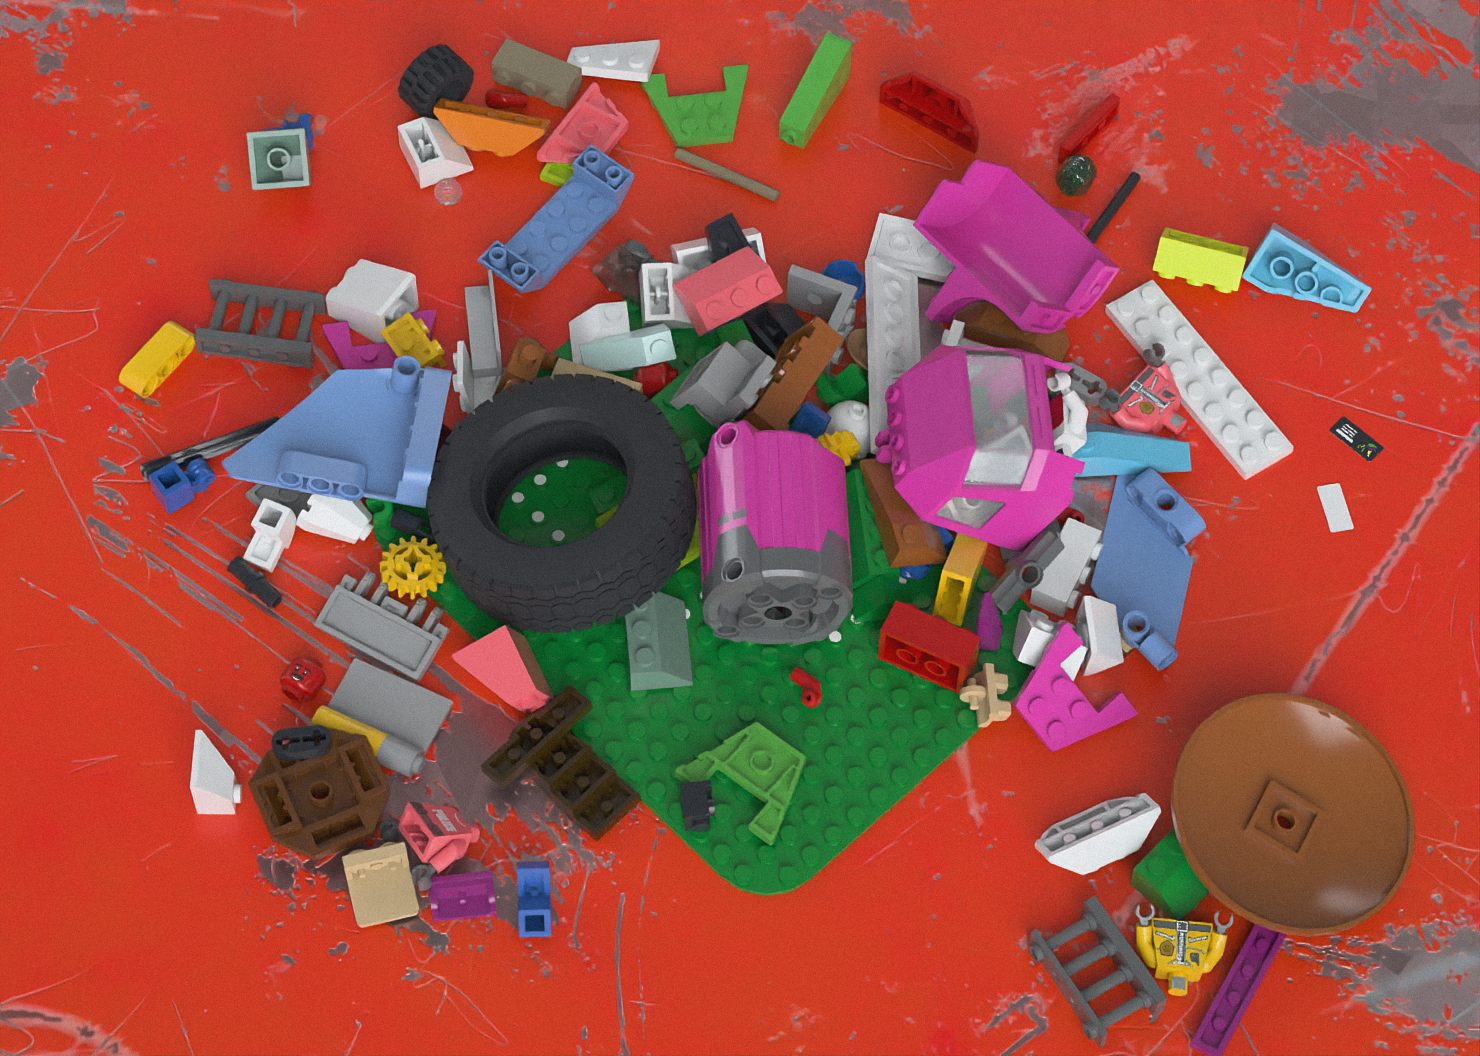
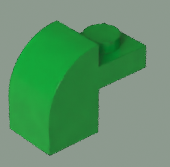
[815,362,869,410]

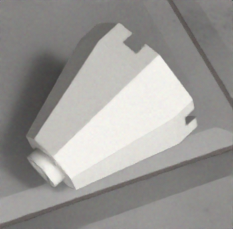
[295,494,374,544]

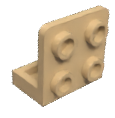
[342,842,419,928]

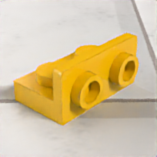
[380,312,446,369]

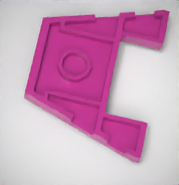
[322,309,436,370]
[1012,621,1138,752]

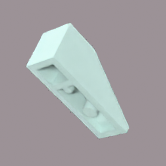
[579,323,676,372]

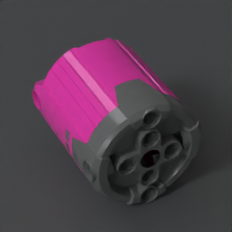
[697,420,853,645]

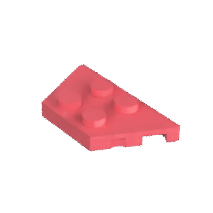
[537,82,628,164]

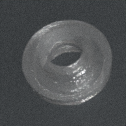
[434,178,463,205]

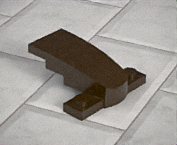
[480,685,641,841]

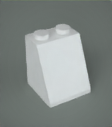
[326,259,419,343]

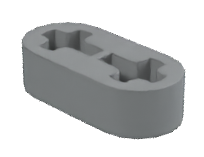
[1054,362,1107,406]

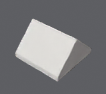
[1075,596,1124,676]

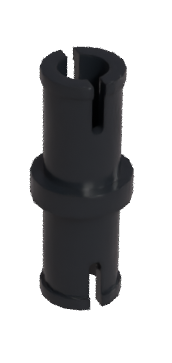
[227,556,284,610]

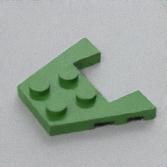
[639,64,748,148]
[675,722,806,846]

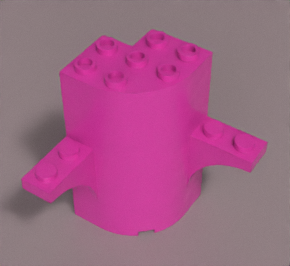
[913,159,1120,334]

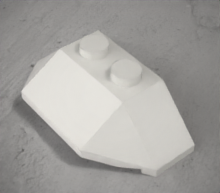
[1034,793,1161,875]

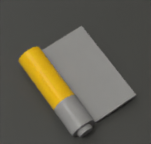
[310,658,453,778]

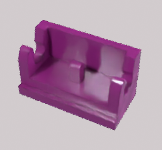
[429,870,497,922]

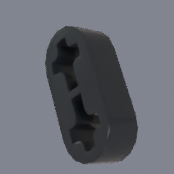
[271,725,332,761]

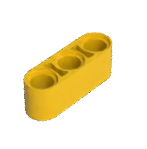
[119,320,196,398]

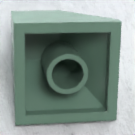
[247,128,313,190]

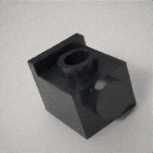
[680,780,715,833]

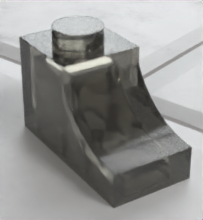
[591,244,641,308]

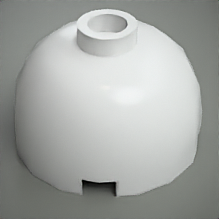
[824,400,871,459]

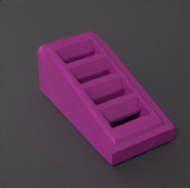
[976,592,1003,651]

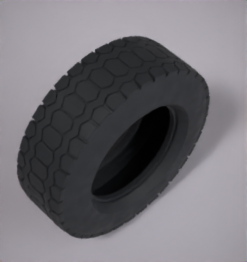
[427,374,697,633]

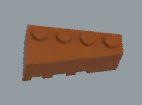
[738,316,844,431]

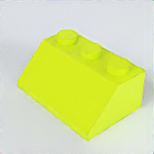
[1153,227,1249,293]

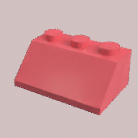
[672,246,783,337]

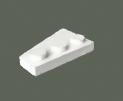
[567,40,660,82]

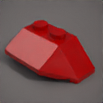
[879,70,979,154]

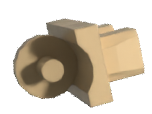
[959,663,1011,727]

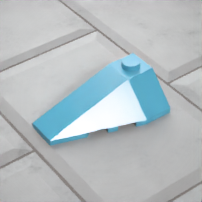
[1242,222,1372,313]
[1072,422,1191,477]

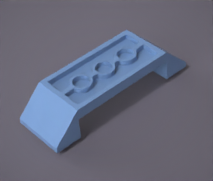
[478,144,635,293]

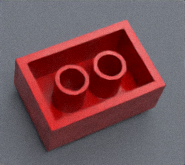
[878,600,981,694]

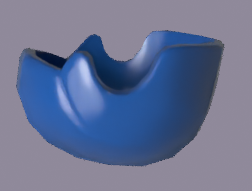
[821,259,866,301]

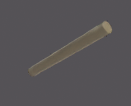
[674,148,780,202]

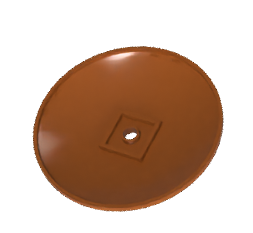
[1171,693,1415,936]

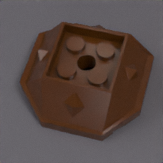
[248,727,391,861]

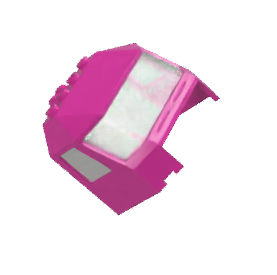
[875,344,1085,553]

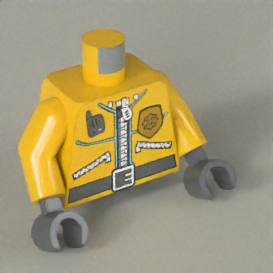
[1133,902,1234,996]

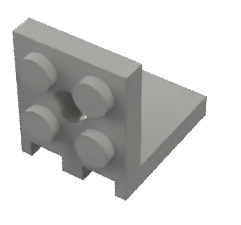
[786,264,858,374]

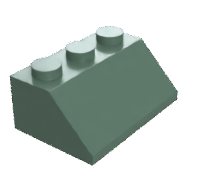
[624,591,693,691]

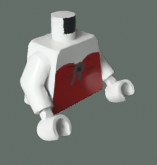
[999,372,1088,458]

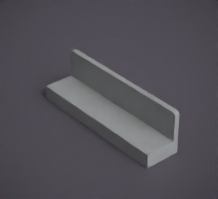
[464,269,502,378]

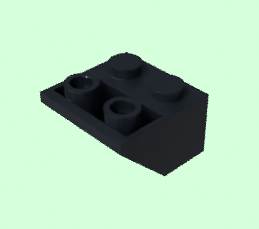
[742,303,806,360]

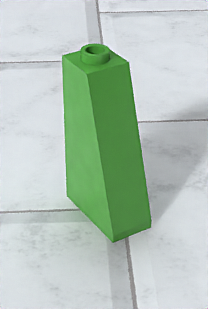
[779,32,852,149]

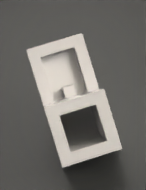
[243,498,296,573]

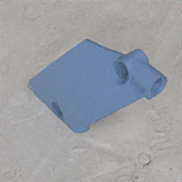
[1090,468,1206,670]

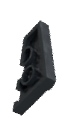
[705,212,752,264]

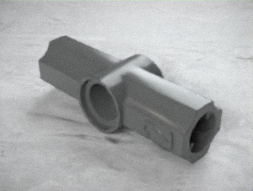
[987,529,1065,614]

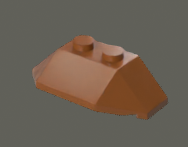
[955,300,1070,363]

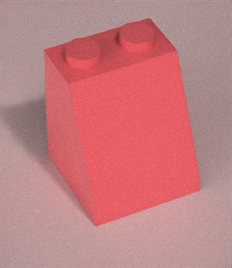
[452,625,554,715]

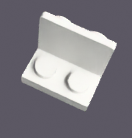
[452,341,504,415]

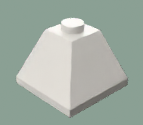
[569,301,633,372]
[190,730,242,814]

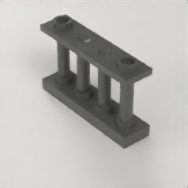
[194,279,327,369]
[1028,896,1168,1048]

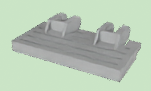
[313,571,450,683]

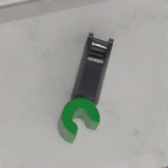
[366,498,437,545]

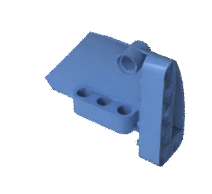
[222,356,452,508]

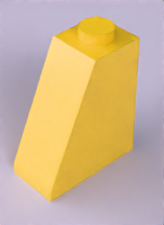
[932,534,988,626]

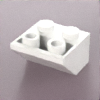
[397,117,474,189]
[639,263,698,329]
[1012,610,1088,681]

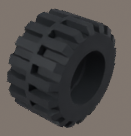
[398,44,474,120]

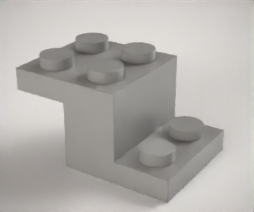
[669,341,777,424]

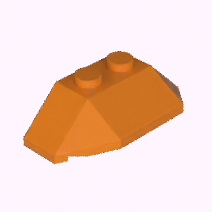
[433,98,551,157]

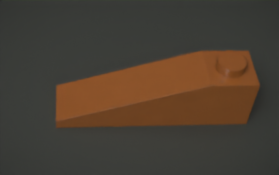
[860,459,947,568]

